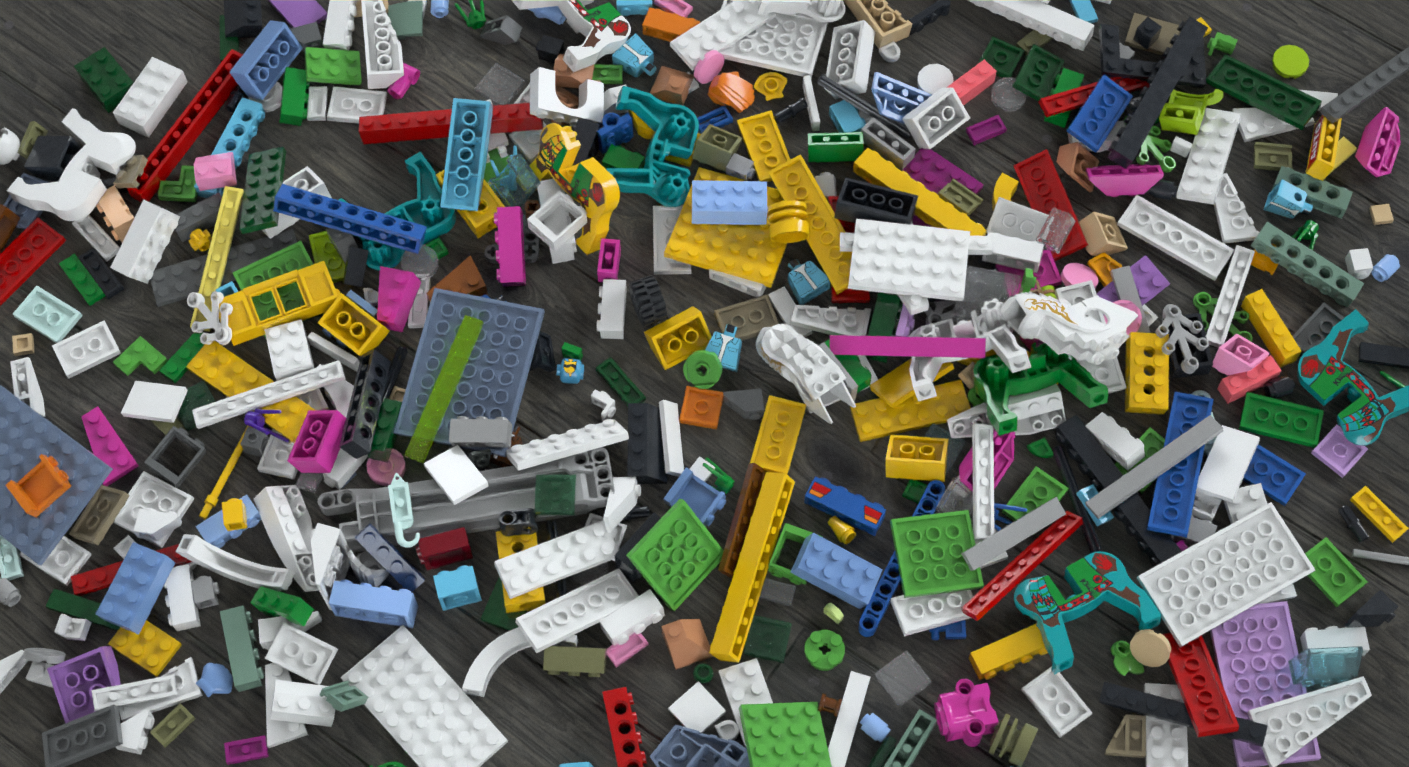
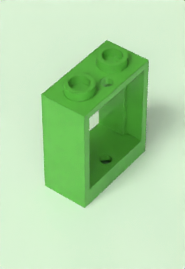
[768,523,823,585]

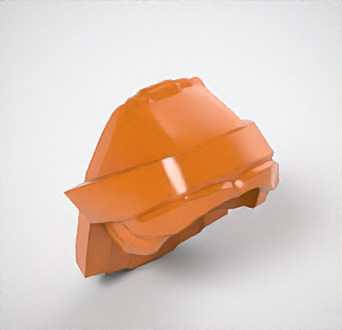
[708,72,755,113]

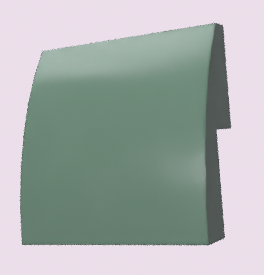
[388,1,423,40]

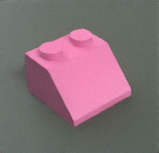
[194,152,237,191]
[1212,334,1269,376]

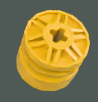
[767,200,810,243]

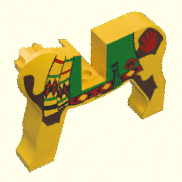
[517,123,620,255]

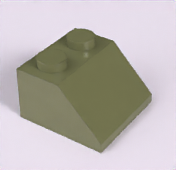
[692,124,743,172]

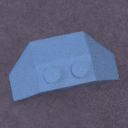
[871,72,932,124]

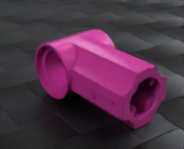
[387,63,420,99]

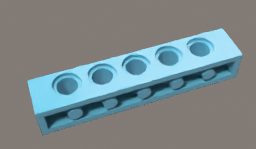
[194,97,265,198]

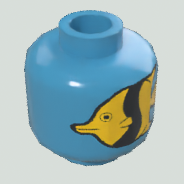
[556,358,584,384]

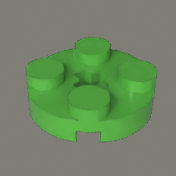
[683,350,722,389]
[804,630,845,671]

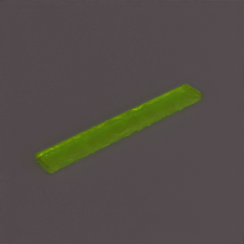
[404,315,484,463]

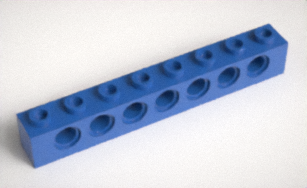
[273,184,427,254]

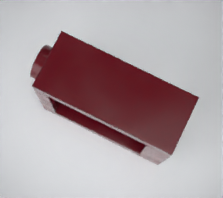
[416,527,473,570]

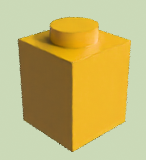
[222,498,247,531]

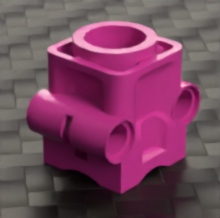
[934,679,998,747]

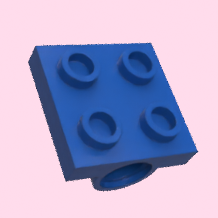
[597,113,633,154]

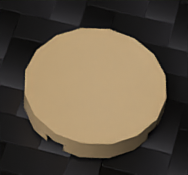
[1130,629,1171,667]

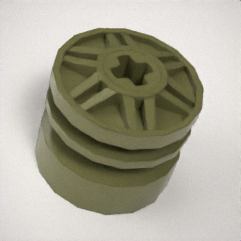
[989,713,1039,767]

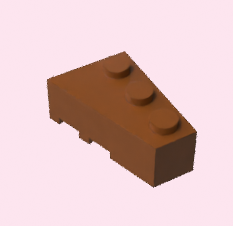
[426,255,488,304]

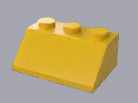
[318,293,390,356]
[644,306,712,370]
[886,435,949,482]

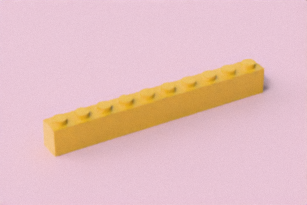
[709,472,795,663]

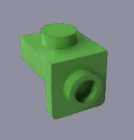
[1207,32,1237,56]

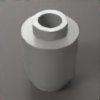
[0,578,21,607]

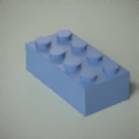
[229,20,303,100]
[790,533,883,609]
[95,542,176,635]

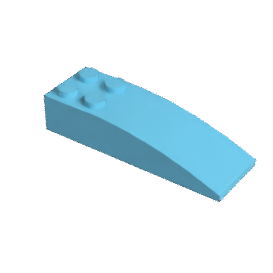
[440,98,493,211]

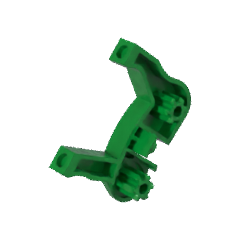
[973,342,1108,436]

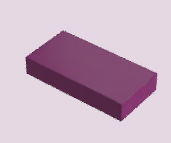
[966,115,1007,145]

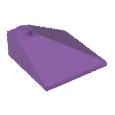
[47,646,121,723]

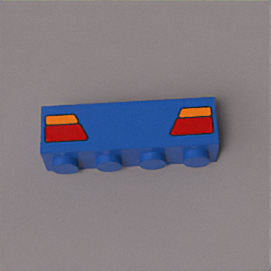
[804,476,886,536]

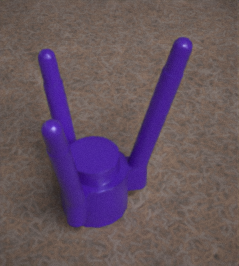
[244,408,289,442]

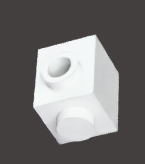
[1345,248,1373,279]

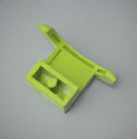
[1159,89,1223,135]

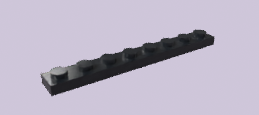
[1099,682,1268,747]

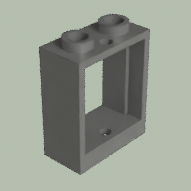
[144,426,206,489]

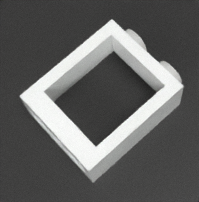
[527,191,587,251]

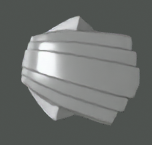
[346,550,389,587]

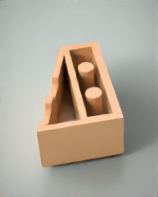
[96,185,134,243]

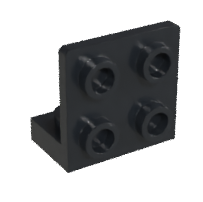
[529,331,556,372]

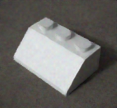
[270,680,335,727]

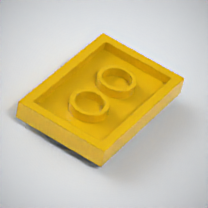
[108,620,182,677]

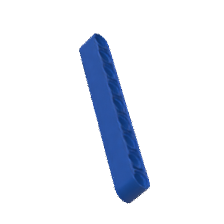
[858,480,945,637]

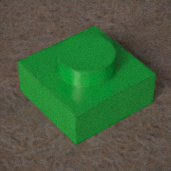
[561,342,583,361]

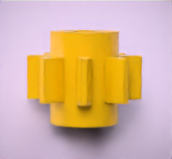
[188,229,212,251]

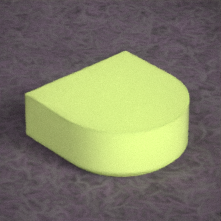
[823,603,844,624]

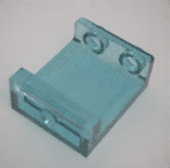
[487,153,541,208]

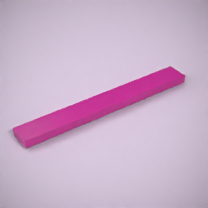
[830,335,986,358]

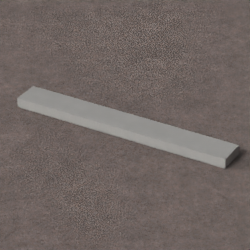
[1085,415,1223,519]

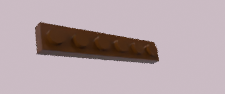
[718,463,767,579]

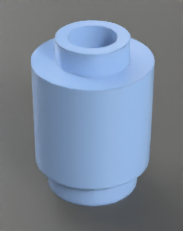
[431,0,449,18]
[1371,254,1400,282]
[860,713,891,742]

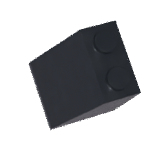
[24,136,82,182]

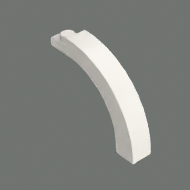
[176,534,295,592]
[462,628,578,697]

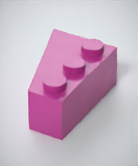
[377,266,421,332]

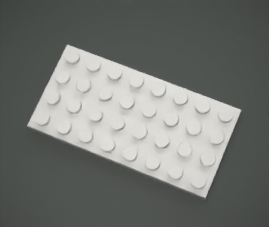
[1137,502,1315,647]
[341,625,508,767]

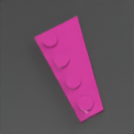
[81,406,138,486]

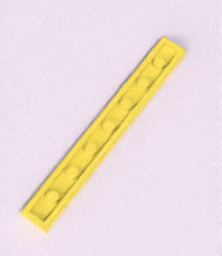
[190,186,244,332]

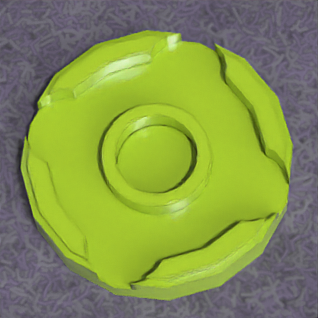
[1272,45,1309,78]

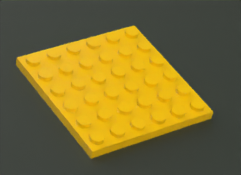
[664,167,788,288]

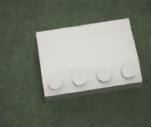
[310,523,350,610]

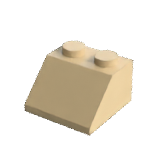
[1079,212,1128,256]

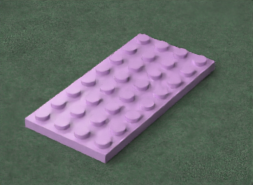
[1210,601,1321,767]

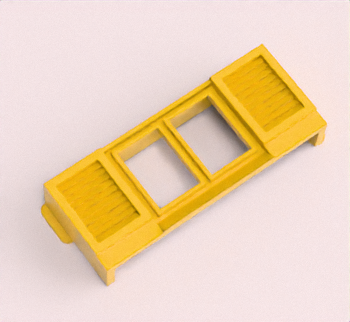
[219,261,341,346]

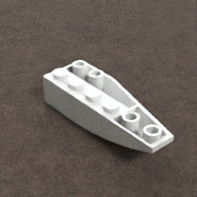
[947,384,1066,438]
[254,485,319,592]

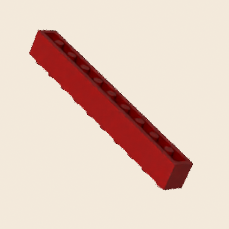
[127,49,243,203]
[359,103,543,144]

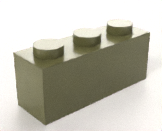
[543,645,607,677]

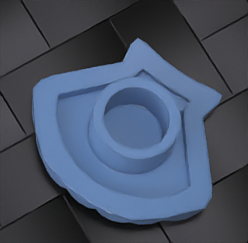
[196,663,233,697]

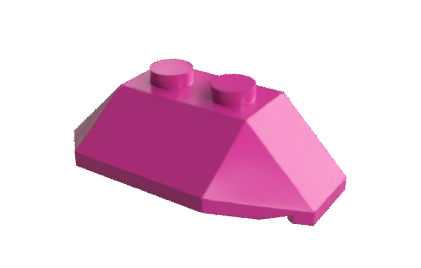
[1355,107,1400,177]
[1086,164,1164,197]
[959,427,1015,493]

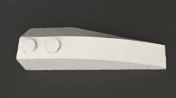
[361,0,404,89]

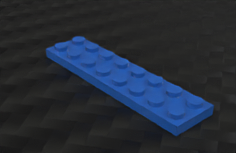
[1147,392,1214,538]

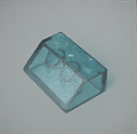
[1288,646,1363,687]

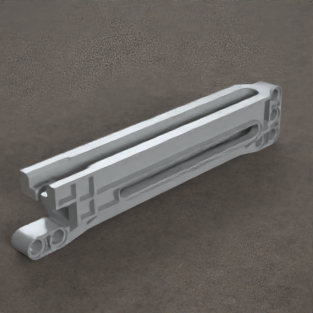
[318,447,615,553]

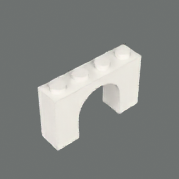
[530,67,604,126]

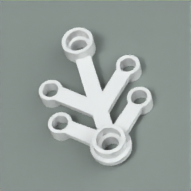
[187,291,233,345]

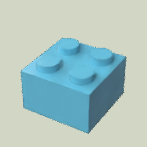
[433,565,482,611]

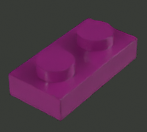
[224,735,269,765]

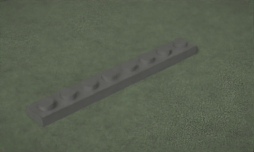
[1319,47,1409,123]

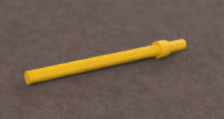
[199,426,255,520]

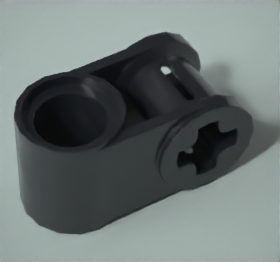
[499,508,538,537]

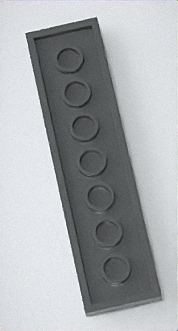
[150,229,297,307]

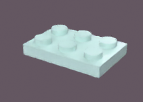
[13,286,82,343]

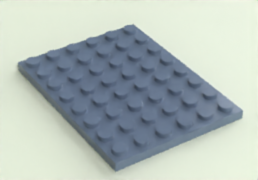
[394,288,545,457]
[0,385,113,566]

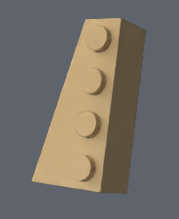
[843,0,912,49]

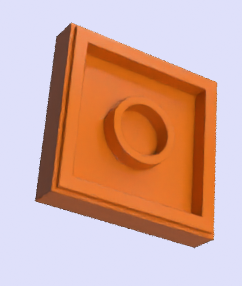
[679,386,723,430]

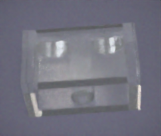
[1036,207,1076,254]

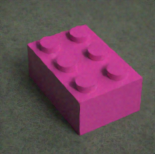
[287,410,346,473]

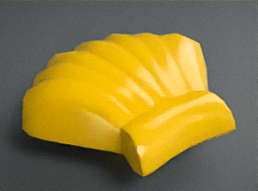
[754,72,787,101]

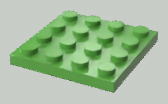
[233,241,313,339]
[626,499,724,611]
[890,510,984,598]
[739,702,832,767]

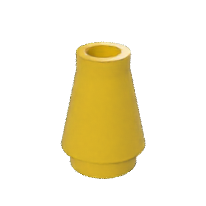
[828,516,856,544]

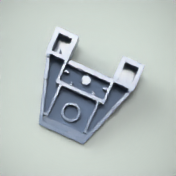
[650,725,750,767]

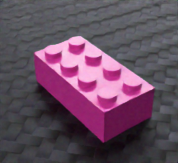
[494,206,526,287]

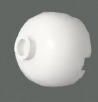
[0,127,20,165]

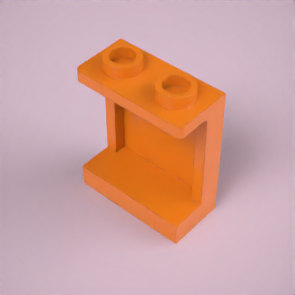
[6,454,72,517]

